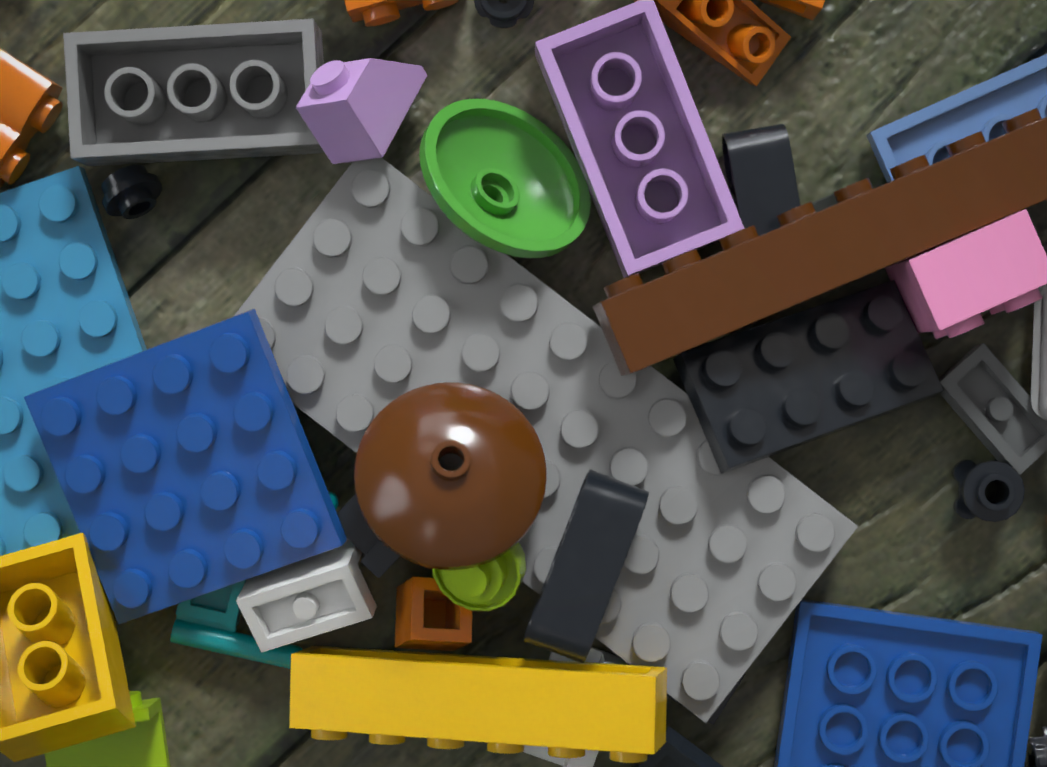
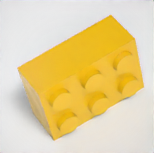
[0,533,136,762]

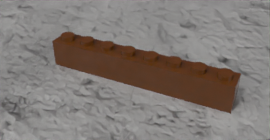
[593,108,1047,376]

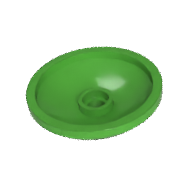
[419,99,591,258]

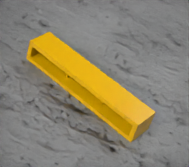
[289,646,667,763]

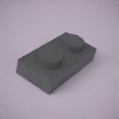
[939,343,1047,475]

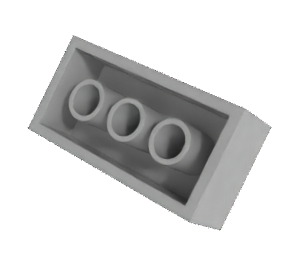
[63,19,325,166]

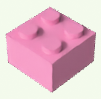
[885,209,1047,339]

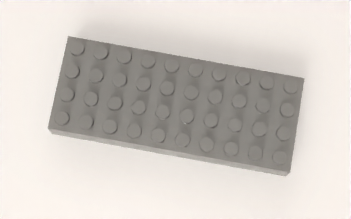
[234,158,858,723]

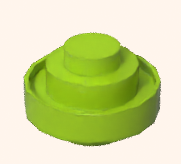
[432,543,526,611]

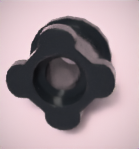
[952,459,1025,522]

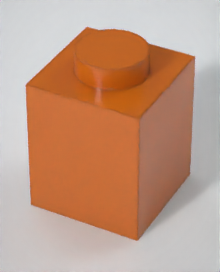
[395,577,473,651]

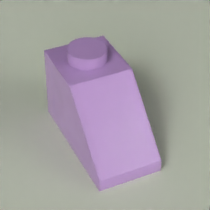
[296,58,427,164]

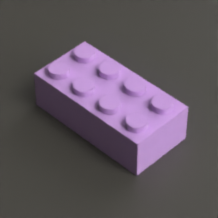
[535,0,744,278]

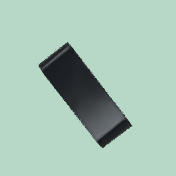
[722,124,800,236]
[523,469,649,664]

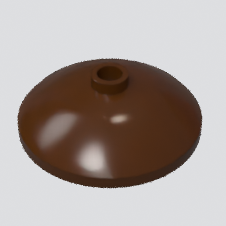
[354,382,547,570]

